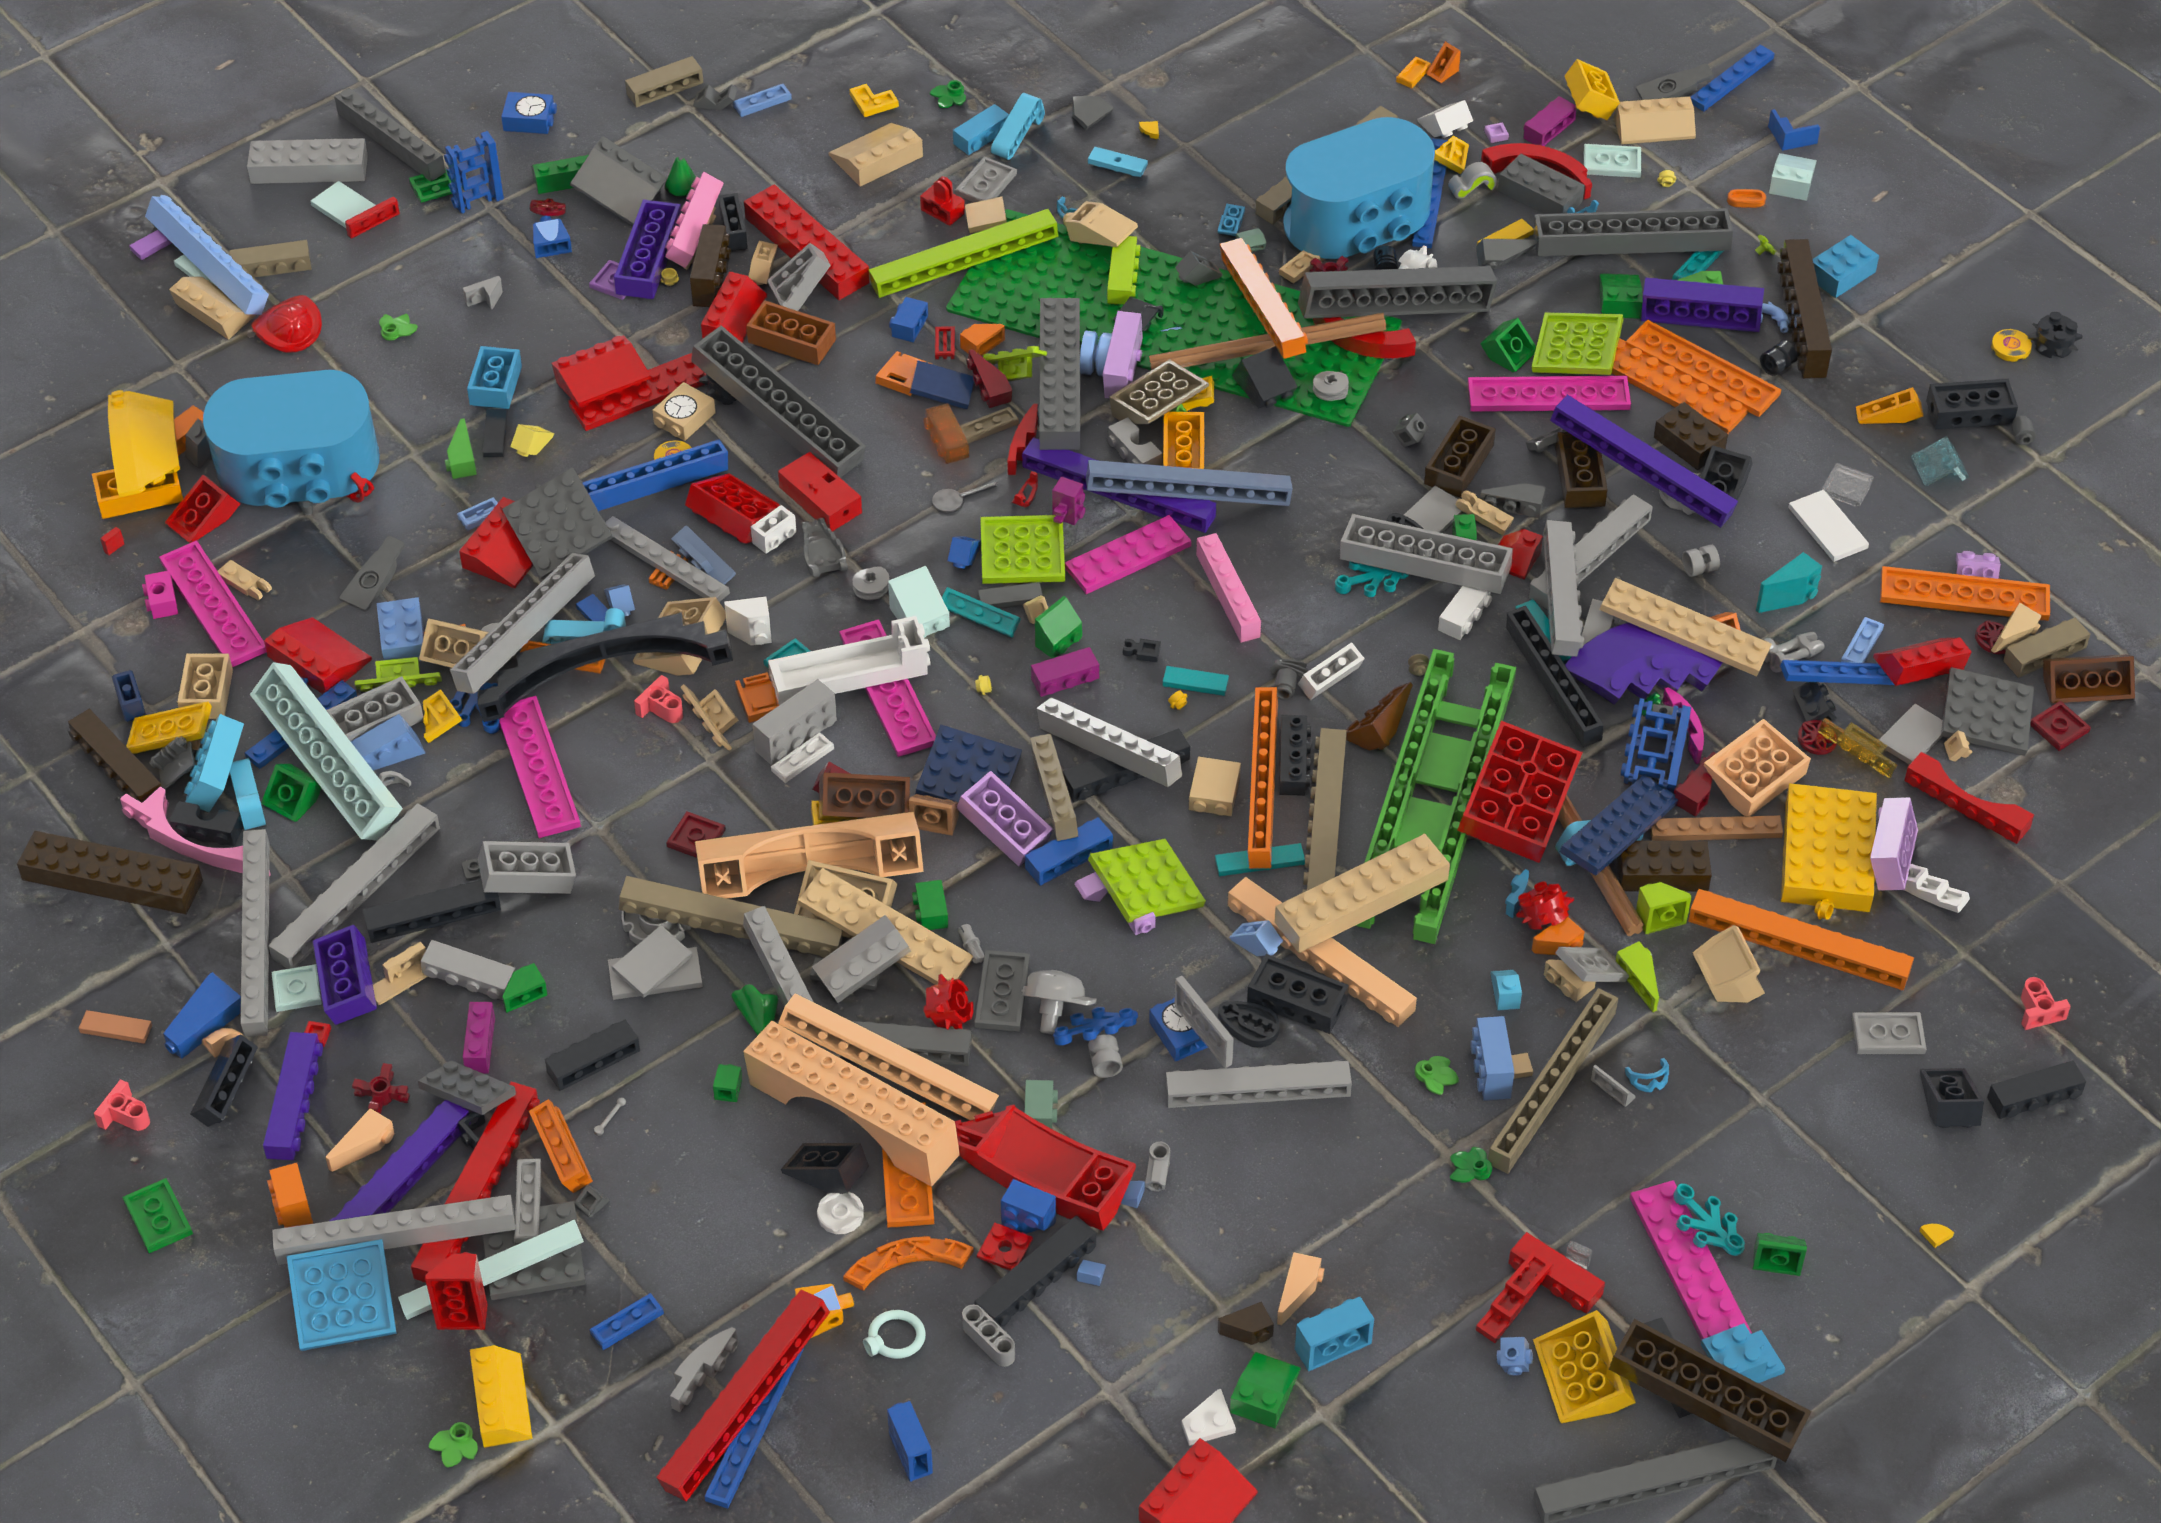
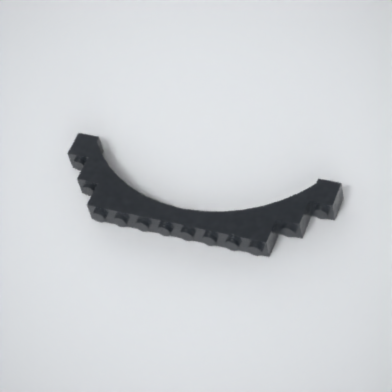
[477,612,733,722]

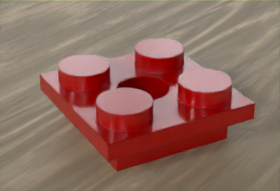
[977,1223,1033,1271]

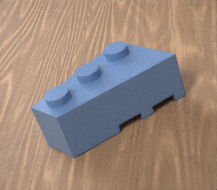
[351,714,425,771]

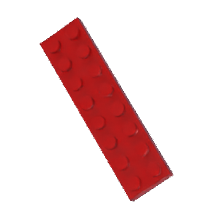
[568,353,706,431]

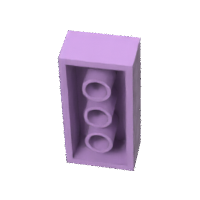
[1103,311,1143,398]
[957,771,1053,866]
[1870,798,1918,890]

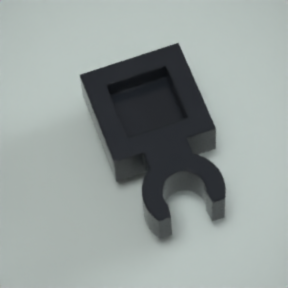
[1123,638,1161,662]

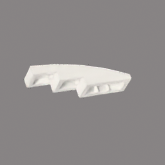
[1905,864,1970,913]

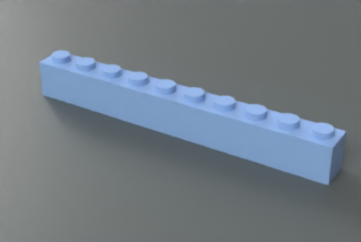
[145,195,269,315]

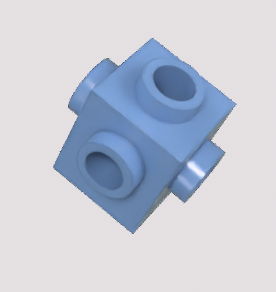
[1497,1337,1533,1375]

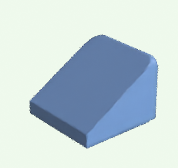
[1121,1181,1145,1208]
[1077,1260,1106,1286]

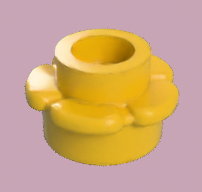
[1168,690,1188,710]
[1814,899,1834,920]

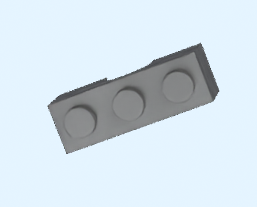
[1107,417,1163,466]

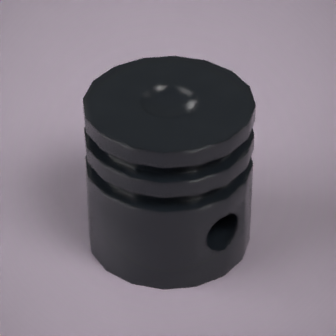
[1373,245,1398,270]

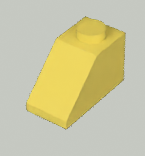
[510,424,554,457]

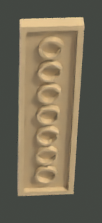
[1600,578,1772,677]
[798,868,973,985]

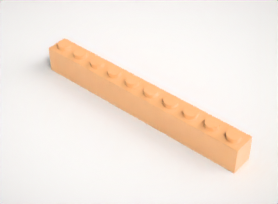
[1228,877,1417,1027]
[778,993,999,1120]

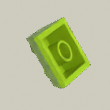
[1636,882,1691,935]

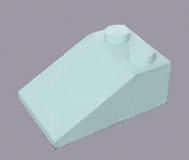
[1769,153,1817,201]

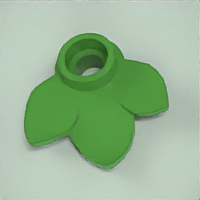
[379,314,418,340]
[1415,1056,1459,1095]
[429,1422,478,1467]

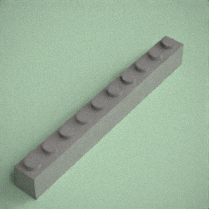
[450,553,595,694]
[269,803,440,969]
[241,829,270,1037]
[272,1195,516,1265]

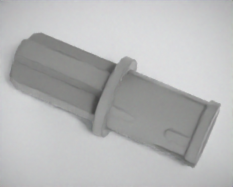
[958,924,985,963]

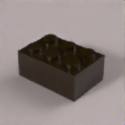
[1653,402,1728,470]

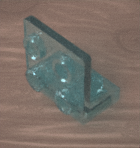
[1911,436,1969,486]

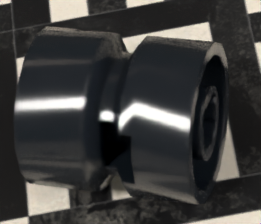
[1760,340,1798,376]

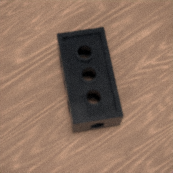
[1926,378,2018,430]
[1247,954,1349,1034]

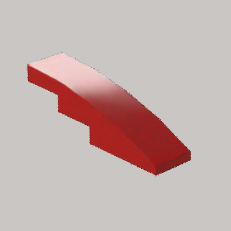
[1007,403,1038,475]
[1476,1251,1553,1343]

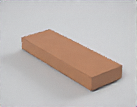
[79,1010,152,1044]

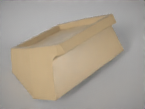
[1693,925,1765,1003]

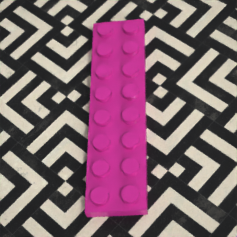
[1468,376,1631,411]
[159,541,266,667]
[839,619,936,757]
[499,696,581,838]
[1630,1180,1752,1341]

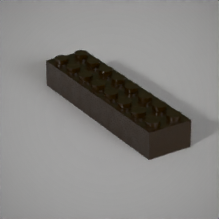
[1777,239,1832,379]
[17,831,203,915]
[1609,1319,1812,1463]

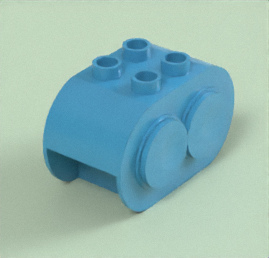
[1283,117,1435,259]
[203,370,380,508]

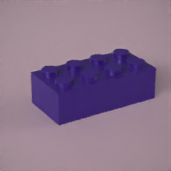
[313,925,377,1025]

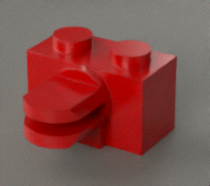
[920,176,965,226]

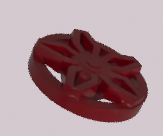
[529,198,566,216]
[1975,620,2007,654]
[1797,720,1838,755]

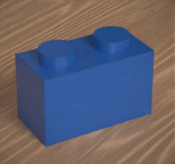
[889,297,928,343]

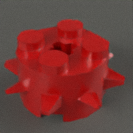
[1516,881,1574,930]
[924,974,973,1030]

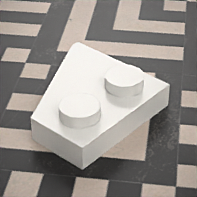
[1182,1389,1236,1446]

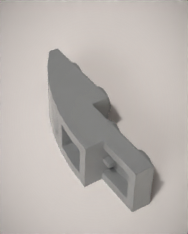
[670,1327,739,1412]

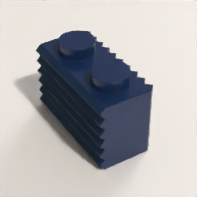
[112,670,146,722]

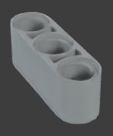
[962,1304,1015,1367]

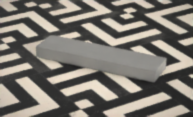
[514,1158,541,1243]

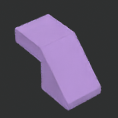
[1075,872,1108,902]

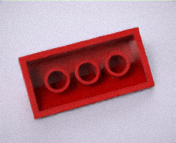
[701,272,767,343]
[1873,637,1972,686]
[425,1252,488,1330]

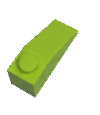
[1615,941,1659,1012]

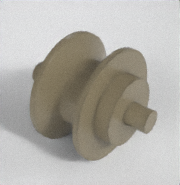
[1408,654,1429,676]

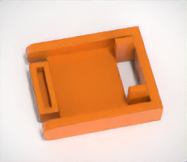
[875,351,932,396]
[735,672,779,723]

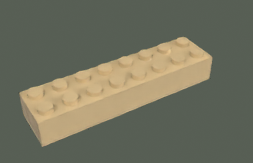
[1275,834,1450,953]

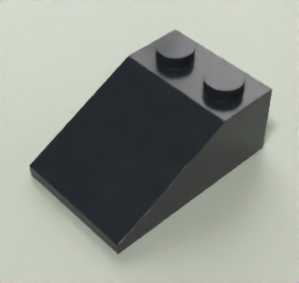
[1701,445,1753,501]
[1920,1068,1984,1128]
[781,1143,869,1194]

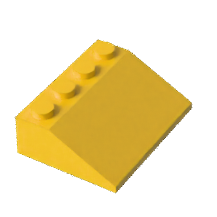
[1533,1310,1636,1423]

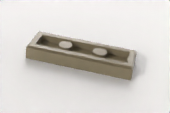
[956,407,1019,445]

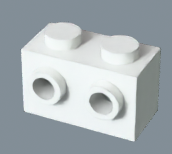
[751,505,796,554]

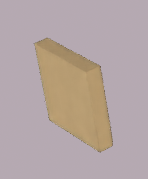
[965,197,1007,233]

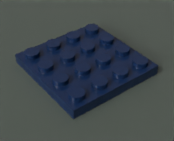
[915,725,1022,802]

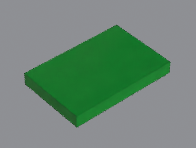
[122,1178,193,1253]

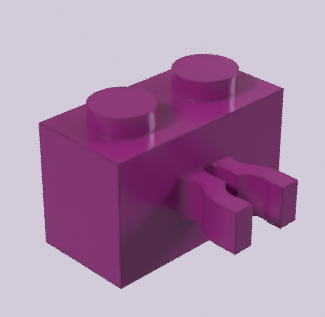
[1052,477,1085,526]

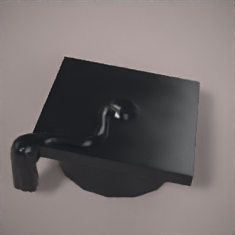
[1113,297,1164,332]

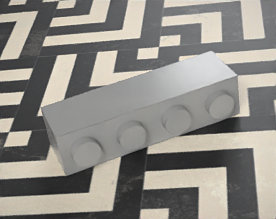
[421,940,515,1000]

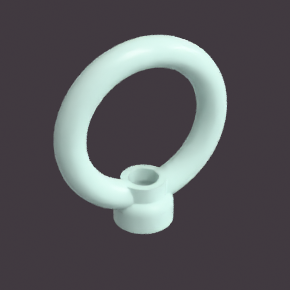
[863,1310,926,1359]

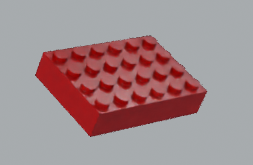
[1457,721,1583,863]

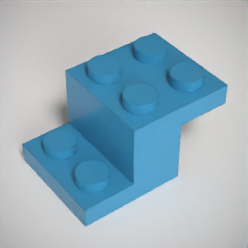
[1701,1323,1785,1383]

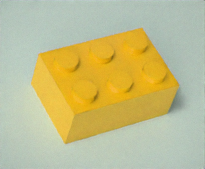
[1565,59,1620,120]

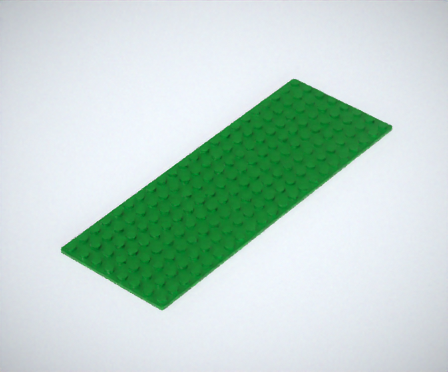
[946,209,1402,427]

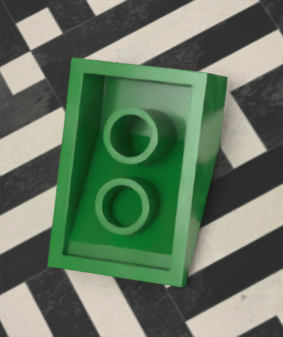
[1599,273,1643,319]
[1230,1352,1301,1429]

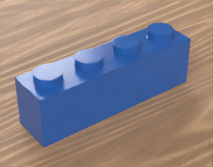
[1025,817,1113,886]

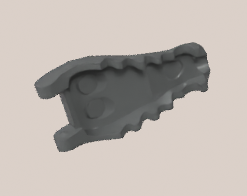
[802,518,848,578]

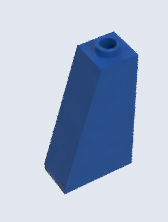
[163,972,241,1059]

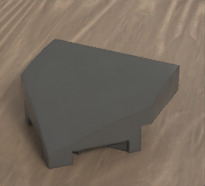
[1071,96,1114,130]

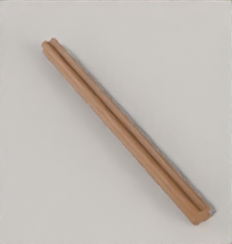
[1149,313,1386,370]
[1558,794,1644,936]

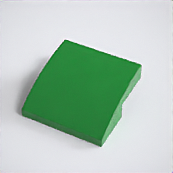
[409,168,452,203]

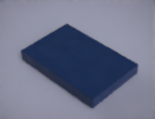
[910,360,974,409]

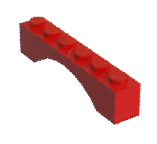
[1904,752,2034,844]

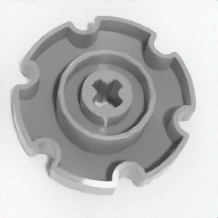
[621,911,692,945]

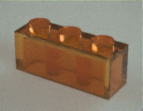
[923,403,969,464]

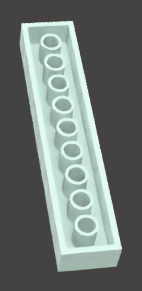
[250,662,403,841]

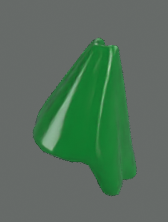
[664,157,696,196]
[731,984,779,1035]

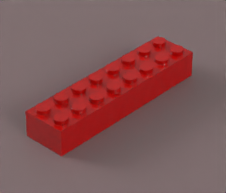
[744,184,870,300]

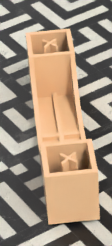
[695,812,924,899]
[743,1021,960,1187]

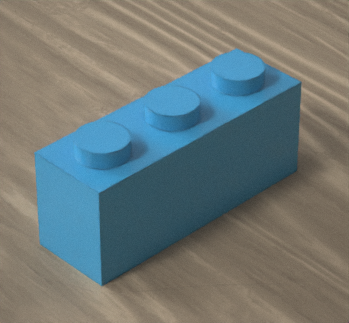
[953,104,1009,155]

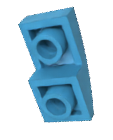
[1218,204,1245,236]
[1505,869,1529,918]

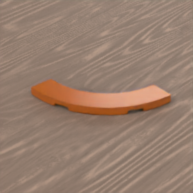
[843,1236,974,1291]

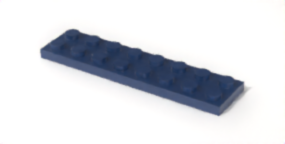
[1559,775,1678,876]

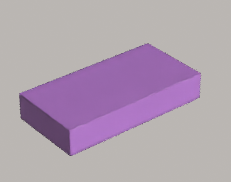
[129,230,172,260]

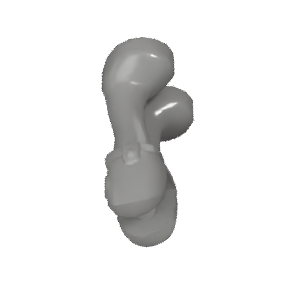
[1762,632,1825,673]

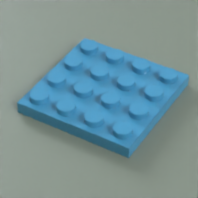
[287,1239,397,1351]

